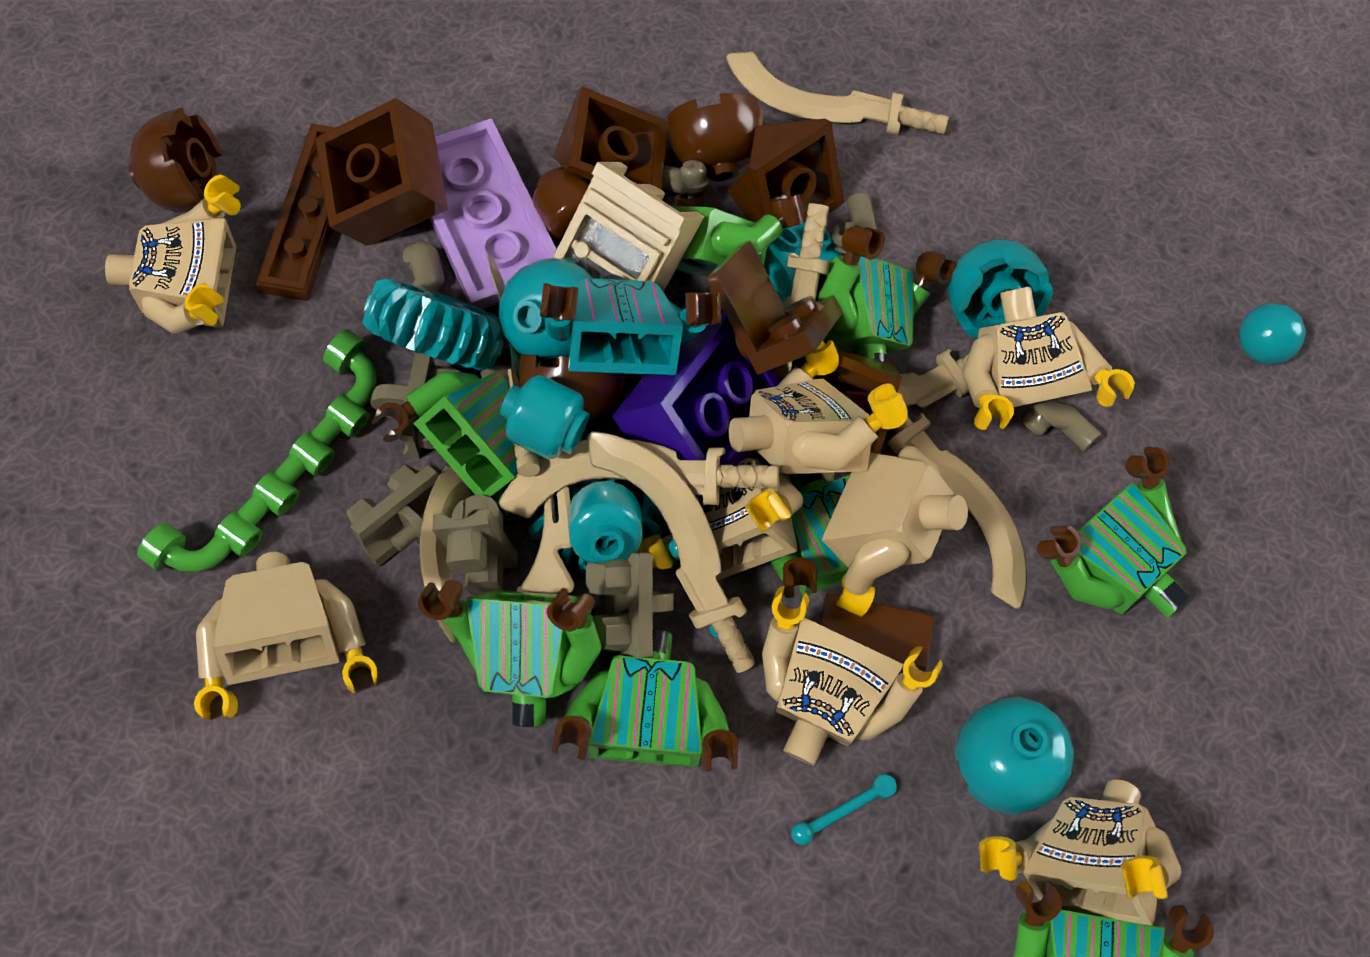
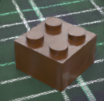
[315,98,448,246]

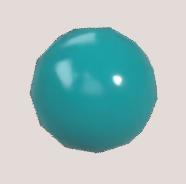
[1238,303,1306,365]

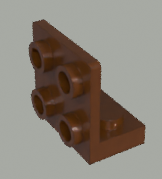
[708,241,842,375]

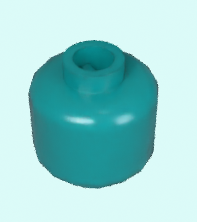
[500,375,590,459]
[568,481,643,563]

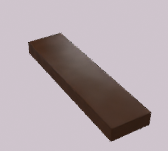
[256,123,335,301]

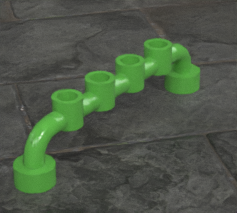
[137,329,377,573]

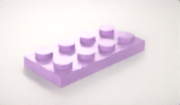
[430,118,557,309]

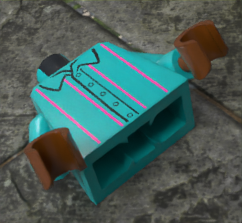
[540,274,721,375]

